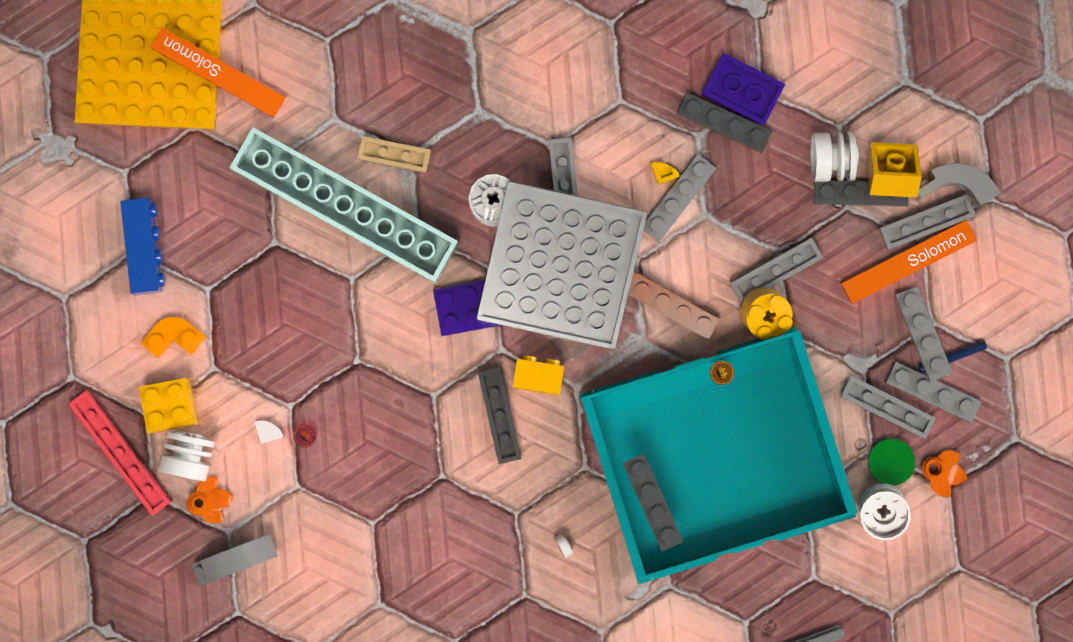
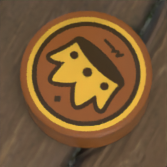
[710,361,734,385]

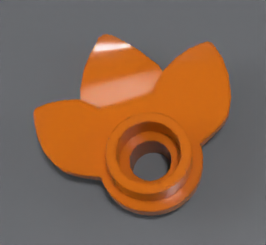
[921,450,968,498]
[186,476,233,524]

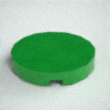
[868,439,915,486]

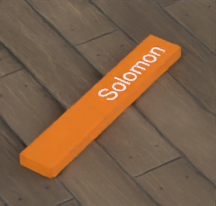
[150,27,286,118]
[841,220,977,305]

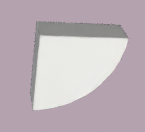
[254,421,284,444]

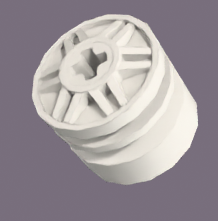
[811,132,859,182]
[469,174,510,227]
[157,431,215,481]
[858,483,911,540]

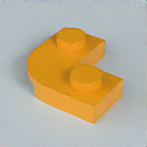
[140,317,207,359]

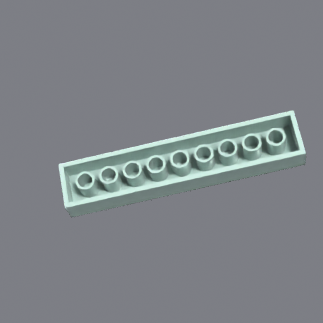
[229,127,459,284]

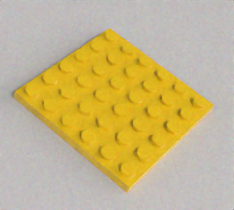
[75,0,223,130]

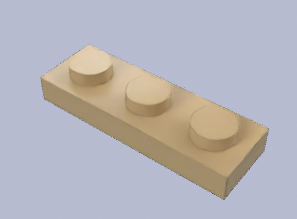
[357,136,431,174]

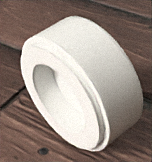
[553,534,573,559]

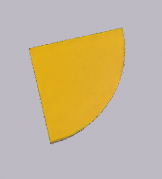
[650,162,680,186]

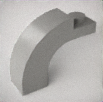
[915,163,1001,208]
[192,534,278,586]

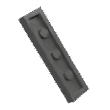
[677,93,772,153]
[814,181,909,207]
[478,367,522,464]
[622,454,684,551]

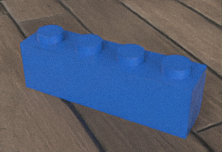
[120,198,165,296]

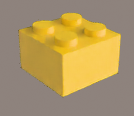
[867,142,922,198]
[513,355,564,396]
[139,378,198,434]

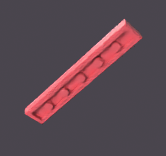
[68,390,172,516]

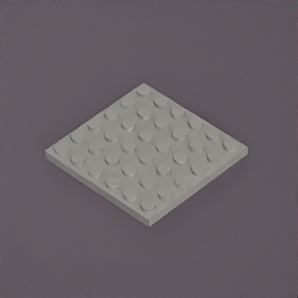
[477,180,647,349]

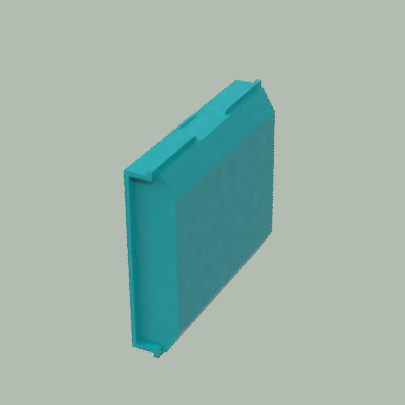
[579,327,858,585]

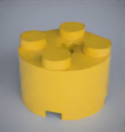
[739,287,793,340]

